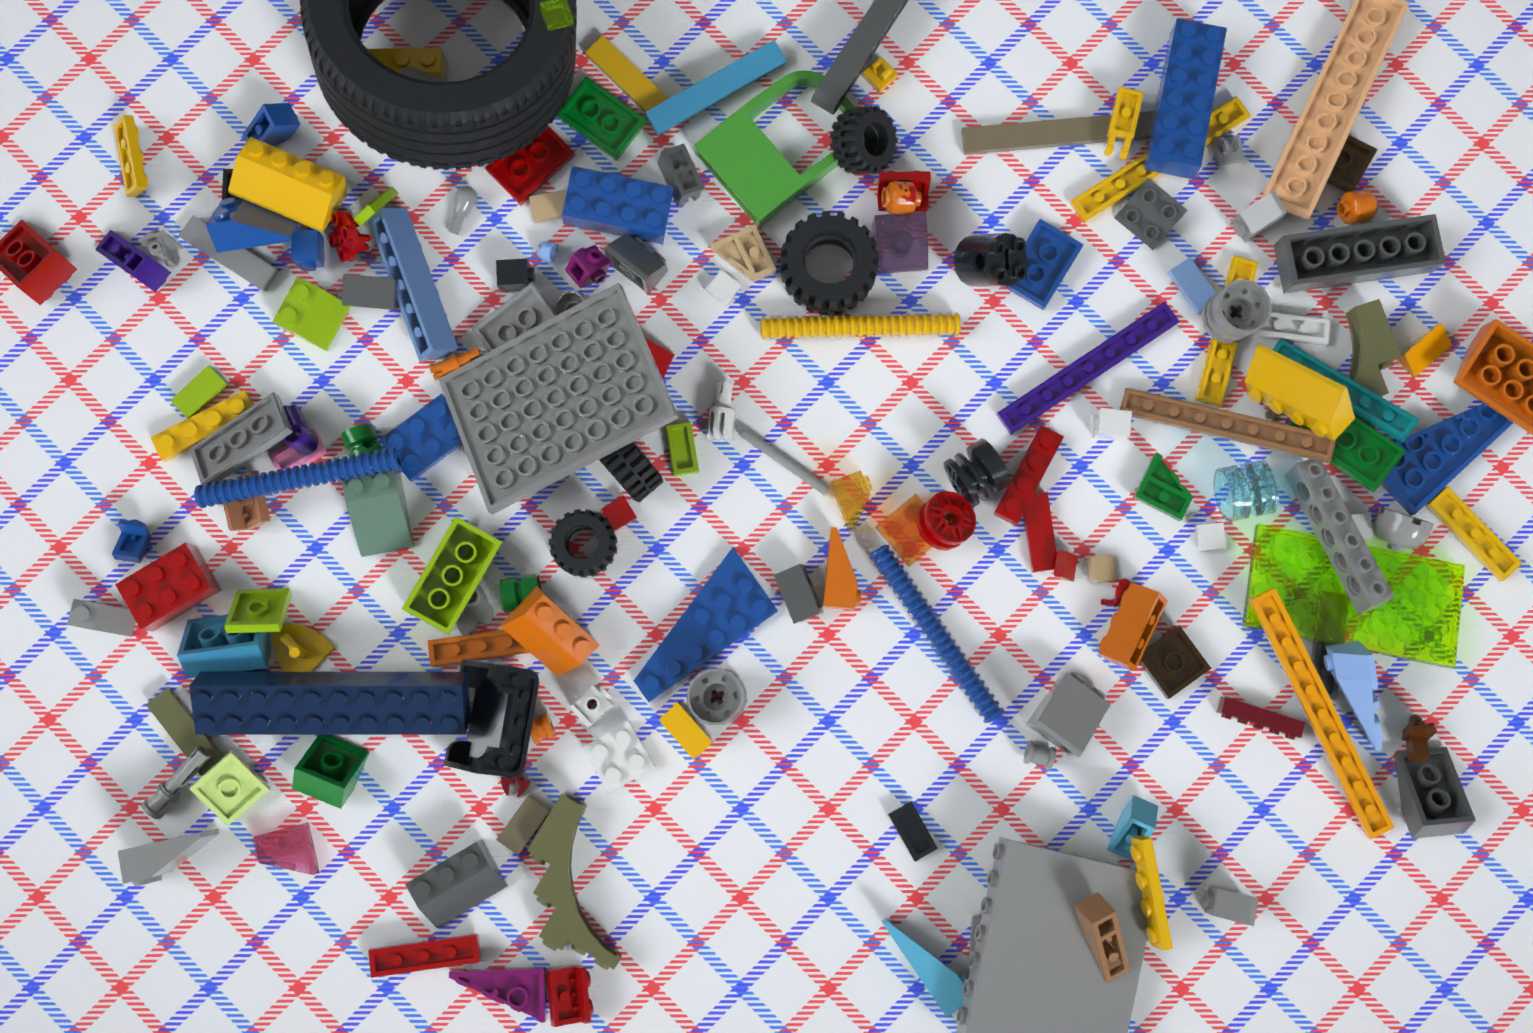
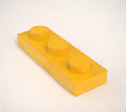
[113,115,148,198]

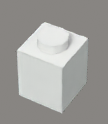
[1090,408,1132,441]

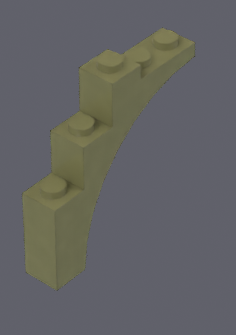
[1345,299,1402,430]
[527,792,622,970]

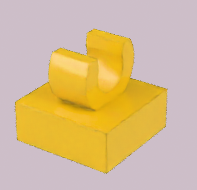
[862,56,898,94]

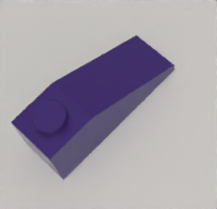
[95,230,171,293]

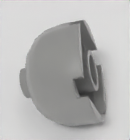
[1375,507,1434,552]

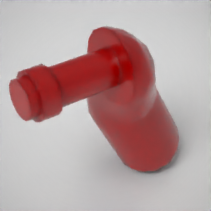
[1101,578,1131,608]

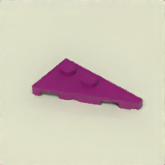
[449,967,547,1023]

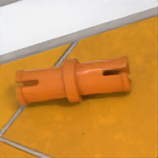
[429,346,482,380]

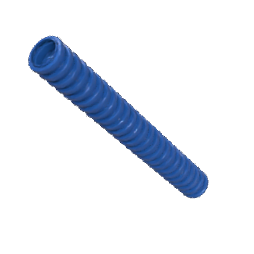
[194,446,402,508]
[869,544,1004,723]

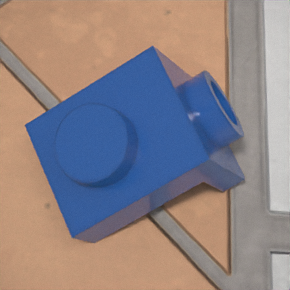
[112,519,152,563]

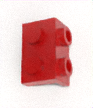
[877,170,931,211]
[546,965,593,1027]

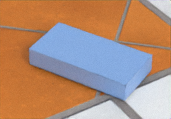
[1167,257,1216,314]

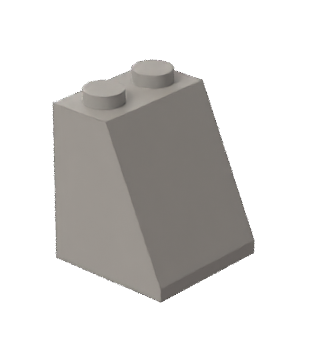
[1026,672,1111,757]

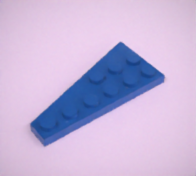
[1381,403,1513,516]
[633,547,778,703]

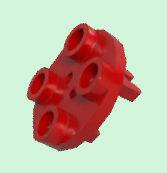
[328,210,371,263]

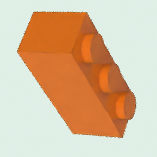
[1098,582,1168,672]

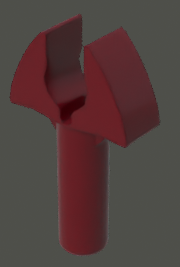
[501,772,531,798]

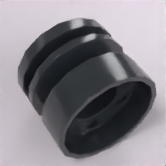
[943,438,1012,508]

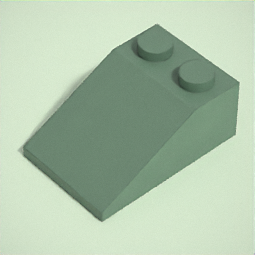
[342,468,414,557]

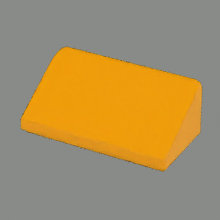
[1397,323,1452,378]

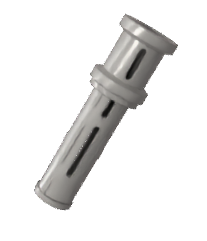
[141,746,212,820]

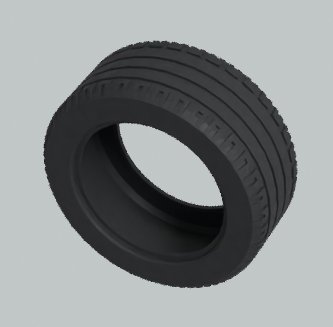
[300,0,577,170]

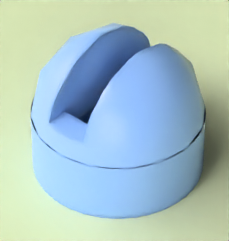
[536,241,558,263]

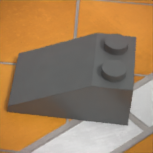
[1394,747,1476,839]

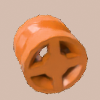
[531,712,556,744]

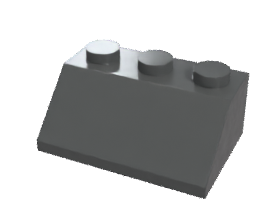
[405,839,508,928]

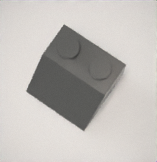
[604,234,668,295]

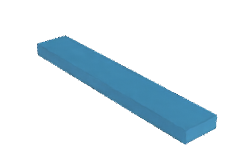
[645,40,787,136]

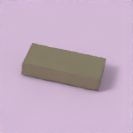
[496,795,551,855]

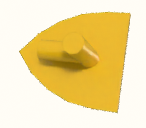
[272,623,335,672]

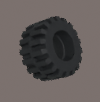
[830,106,898,174]
[599,442,663,503]
[549,509,618,578]

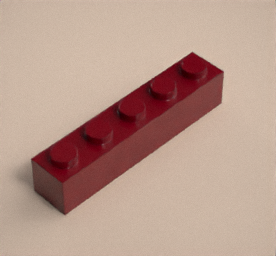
[1216,697,1306,740]

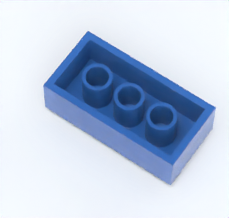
[562,166,674,245]

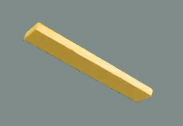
[1195,255,1258,408]

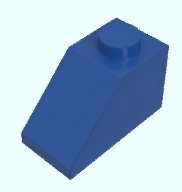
[243,103,300,147]

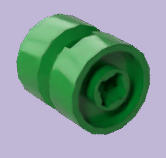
[341,423,382,457]
[499,573,542,613]

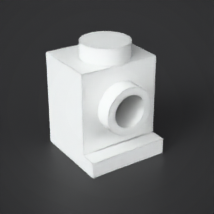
[570,685,613,727]

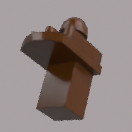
[1402,714,1437,762]

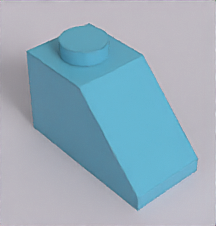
[1107,795,1158,861]

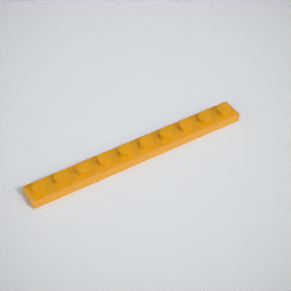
[1248,588,1395,839]

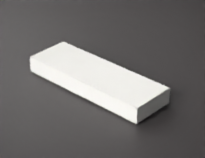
[1249,311,1331,346]

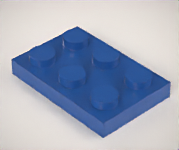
[1003,219,1084,310]
[379,394,462,482]

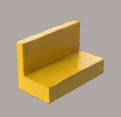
[659,702,714,760]

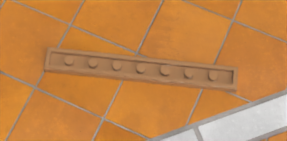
[1120,388,1337,463]

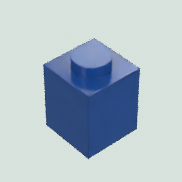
[291,230,325,271]

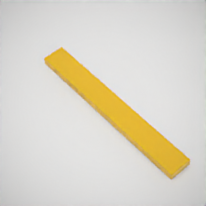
[1070,96,1251,223]

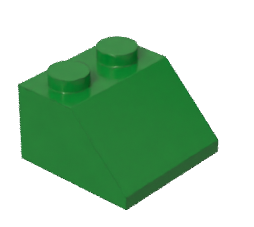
[292,735,369,809]

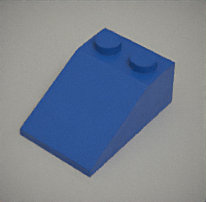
[206,198,302,253]

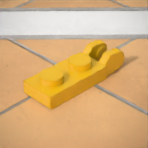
[1104,86,1144,160]

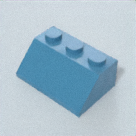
[177,614,271,679]

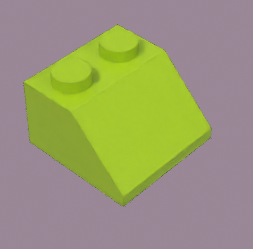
[272,277,351,351]

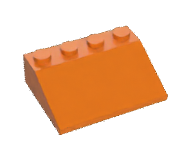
[1453,319,1533,435]

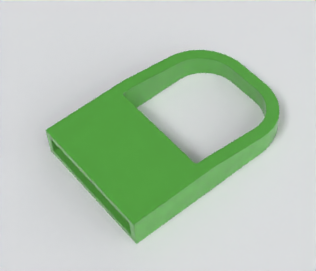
[694,70,855,229]

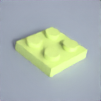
[189,750,270,826]

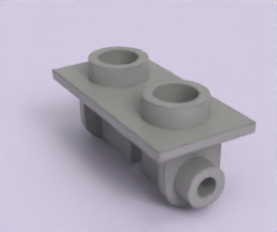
[138,230,183,268]

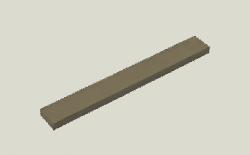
[961,111,1155,155]

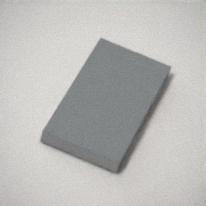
[190,392,293,486]

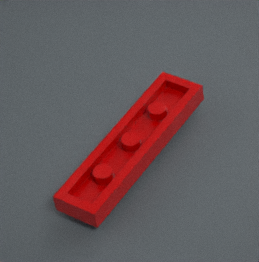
[993,425,1064,527]
[368,933,481,978]

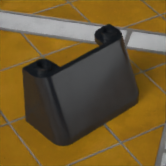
[443,659,539,777]

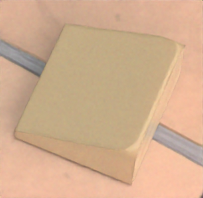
[1087,554,1117,584]

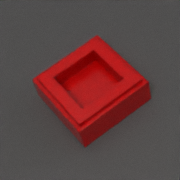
[601,495,638,532]
[1054,550,1078,582]

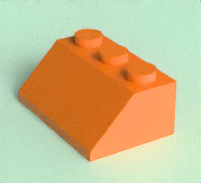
[500,587,600,676]

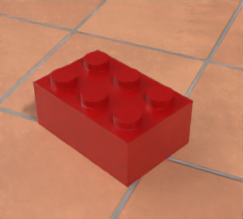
[115,543,222,631]

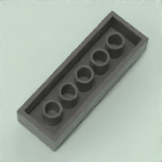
[1274,214,1446,294]

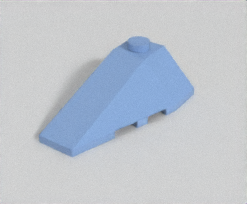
[1324,641,1382,751]

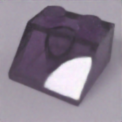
[872,211,928,274]

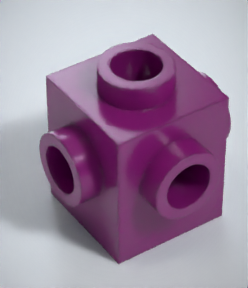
[565,245,611,289]

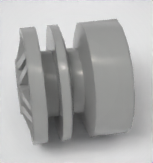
[1202,279,1272,344]
[687,669,747,725]

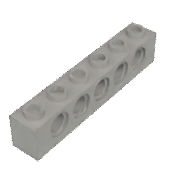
[1285,459,1395,615]

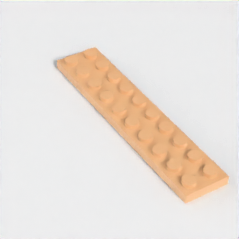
[1261,0,1410,220]

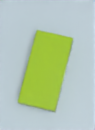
[354,187,399,226]
[170,365,229,419]
[665,421,699,477]

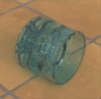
[1213,460,1279,522]

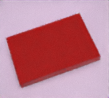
[485,126,576,206]

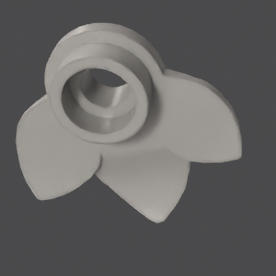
[456,585,493,635]

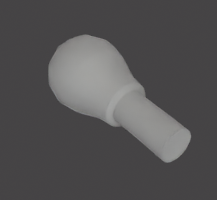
[449,186,478,235]

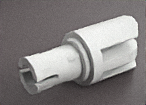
[706,383,735,440]

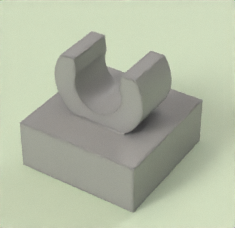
[1212,135,1244,166]

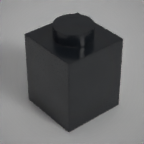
[496,258,536,292]

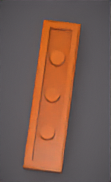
[427,630,530,667]

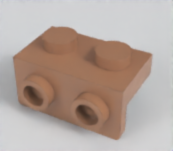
[219,471,270,531]

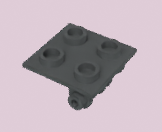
[1114,177,1188,250]

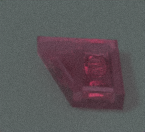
[253,822,320,875]

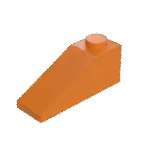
[822,527,862,611]

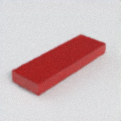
[1023,492,1057,573]

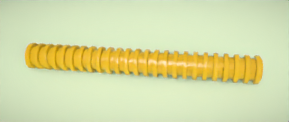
[760,312,961,340]

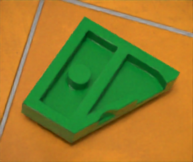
[1132,452,1193,521]

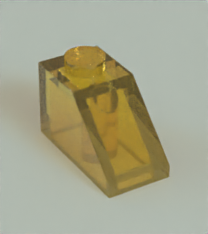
[830,470,872,533]

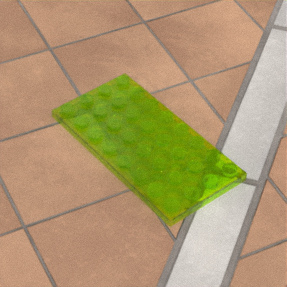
[1242,523,1465,669]

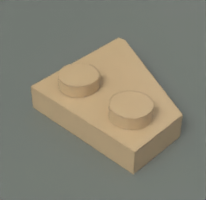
[710,224,777,283]

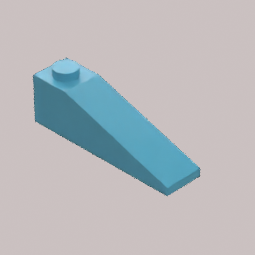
[881,918,967,1017]

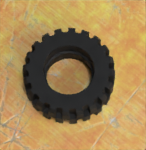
[780,211,879,315]

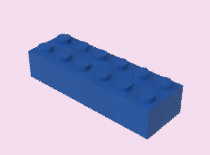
[1144,18,1227,180]

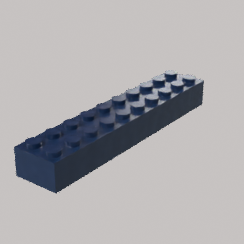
[189,672,471,735]

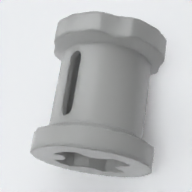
[1023,740,1056,770]

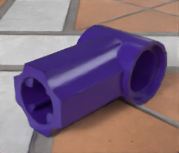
[283,404,318,456]

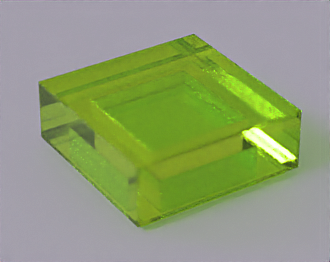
[539,0,574,31]

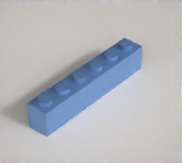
[368,208,458,361]

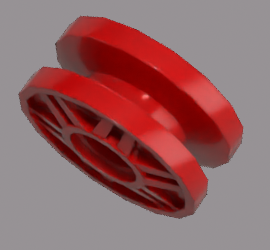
[916,491,976,551]

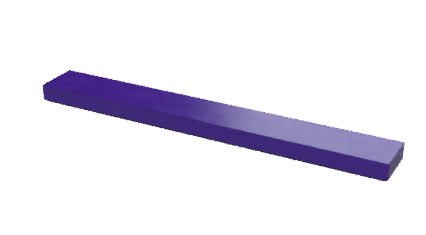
[996,301,1180,435]

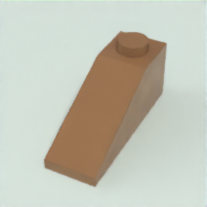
[1074,892,1130,983]

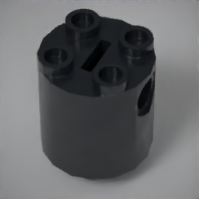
[953,233,1027,286]

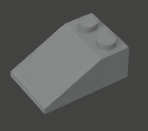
[118,828,219,887]

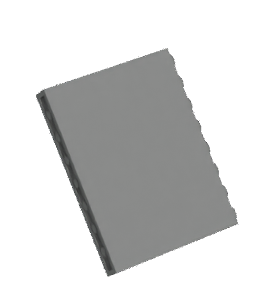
[956,837,1160,1033]

